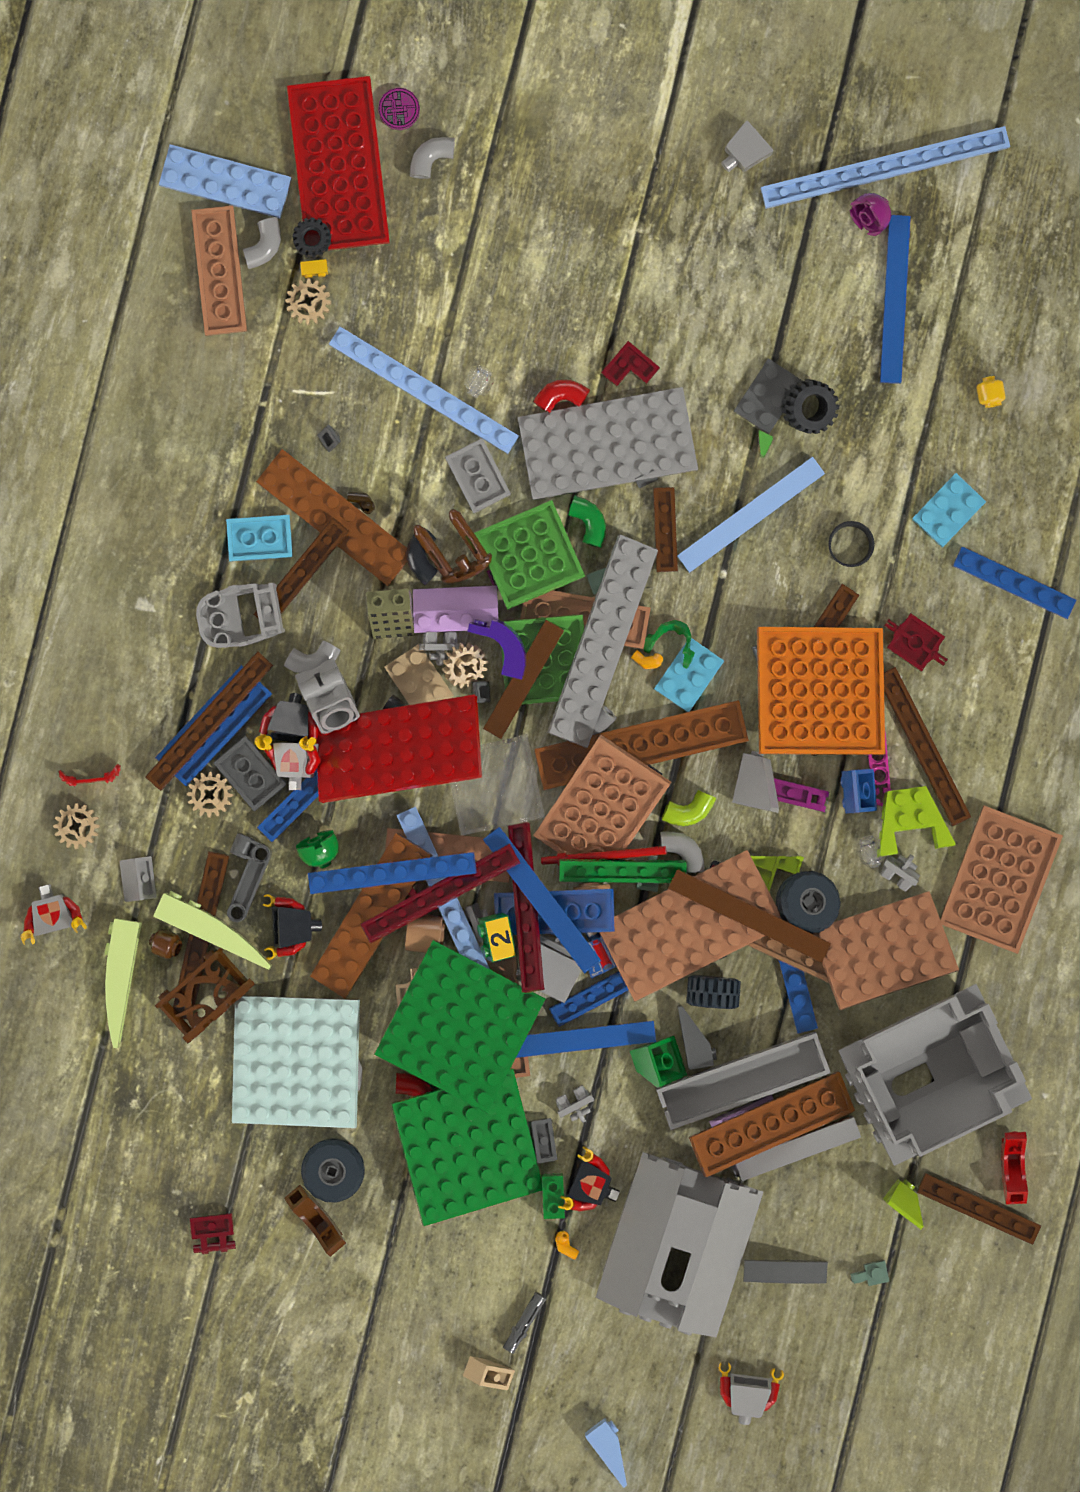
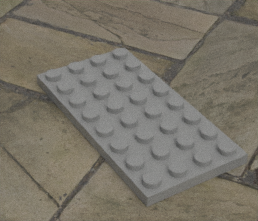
[518,387,698,500]

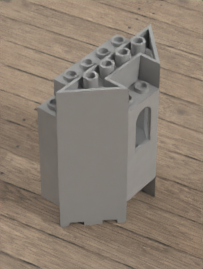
[838,984,1032,1166]
[595,1152,763,1337]

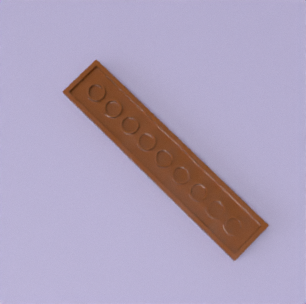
[534,700,749,790]

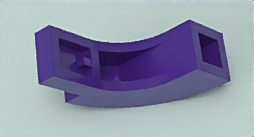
[467,618,526,680]

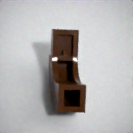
[284,1185,346,1257]

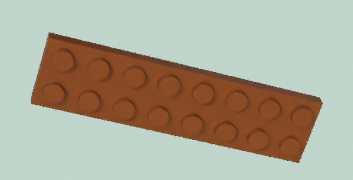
[256,449,407,586]
[310,833,433,999]
[689,1071,855,1177]

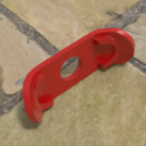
[58,764,121,787]

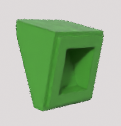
[758,430,773,458]

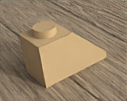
[463,1356,515,1390]

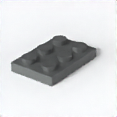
[734,358,801,434]
[214,736,287,811]

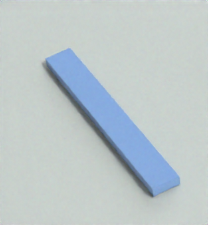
[677,457,825,573]

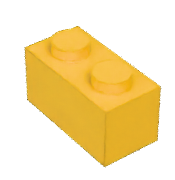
[300,259,328,279]

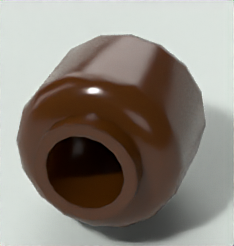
[149,929,182,959]

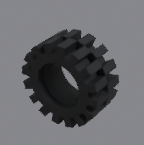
[292,218,331,258]

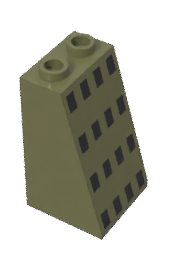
[366,589,415,639]

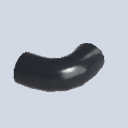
[406,528,438,585]

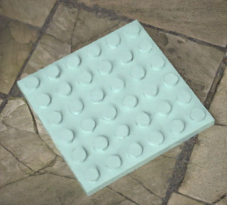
[232,996,360,1128]

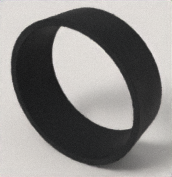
[828,521,875,567]

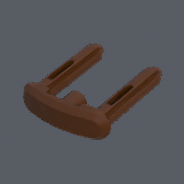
[413,509,492,583]

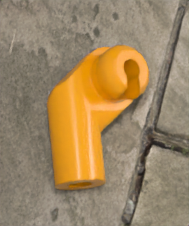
[631,650,663,669]
[555,1231,579,1260]

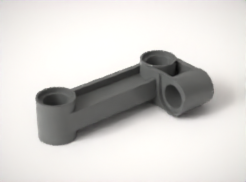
[227,833,272,922]

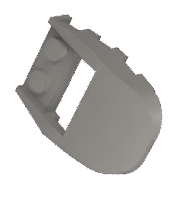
[196,583,285,648]

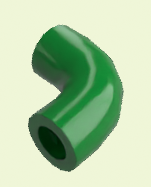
[569,496,607,548]

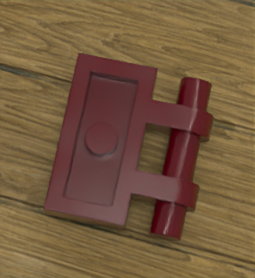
[189,1213,236,1255]

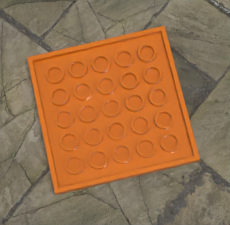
[757,627,885,755]

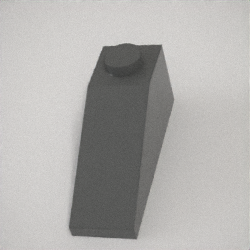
[677,1005,717,1070]

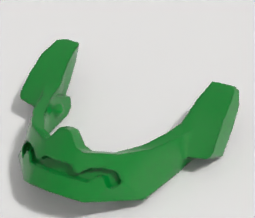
[644,620,695,669]

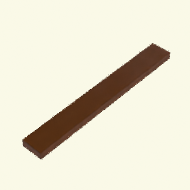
[145,651,274,791]
[884,667,971,827]
[173,851,230,1020]
[668,869,831,963]

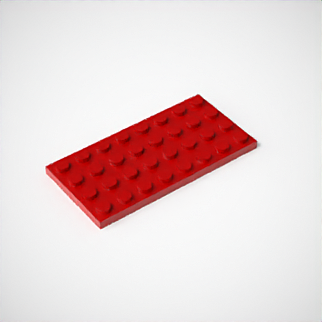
[287,76,390,251]
[316,694,482,803]

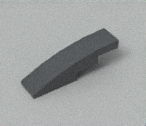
[743,1259,828,1284]

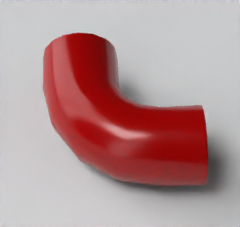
[533,379,590,413]
[395,1073,433,1097]

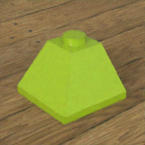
[883,1179,924,1230]

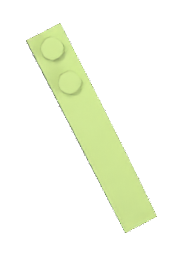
[153,891,272,970]
[105,918,142,1048]

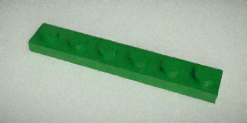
[559,859,687,883]

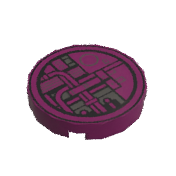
[378,88,420,131]

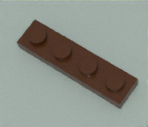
[653,487,678,573]

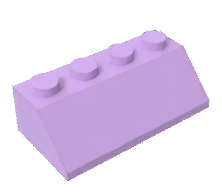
[413,586,499,633]

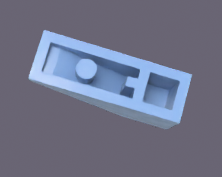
[585,1418,627,1488]

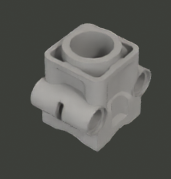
[295,658,360,734]

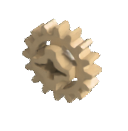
[285,278,332,325]
[442,642,488,688]
[187,772,234,818]
[53,803,100,849]

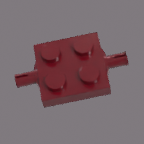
[884,613,948,672]

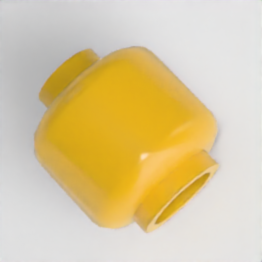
[977,376,1006,408]

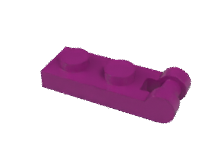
[774,778,830,812]

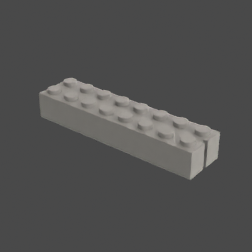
[656,1031,831,1130]

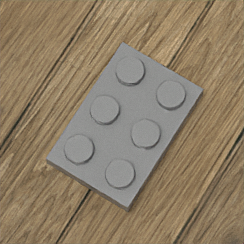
[445,438,511,514]

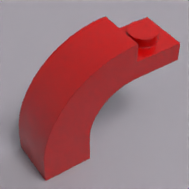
[1001,1131,1028,1205]

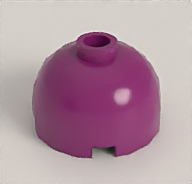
[849,193,892,236]

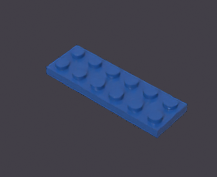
[155,665,272,786]
[494,889,615,935]

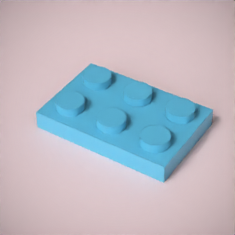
[912,473,986,548]
[226,515,293,562]
[654,638,724,712]

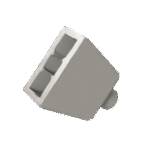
[721,120,774,172]

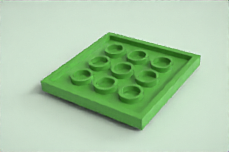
[475,500,585,609]
[501,614,584,704]

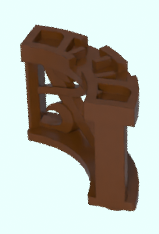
[155,947,255,1044]

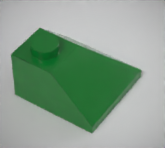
[630,1035,687,1088]

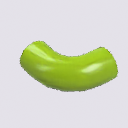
[661,790,716,827]

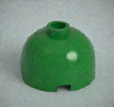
[296,830,339,869]

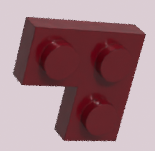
[601,341,660,387]

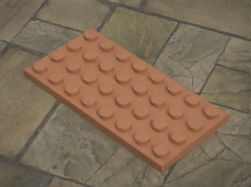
[599,850,781,1002]

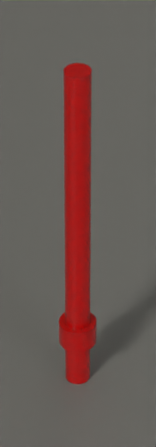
[541,846,667,866]

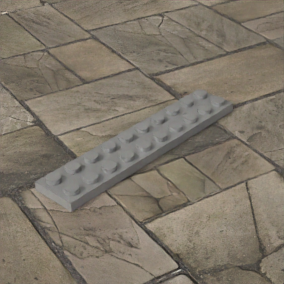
[547,535,658,748]

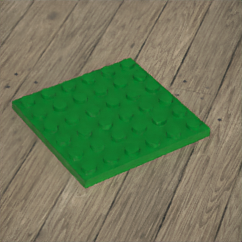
[374,940,546,1113]
[391,1068,542,1226]

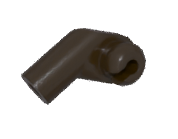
[347,491,375,514]

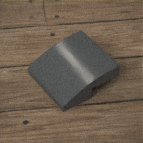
[527,1118,557,1164]

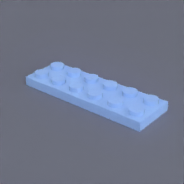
[159,144,292,219]

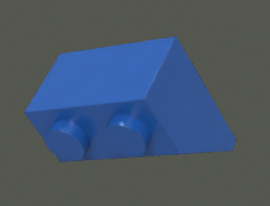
[841,769,877,813]

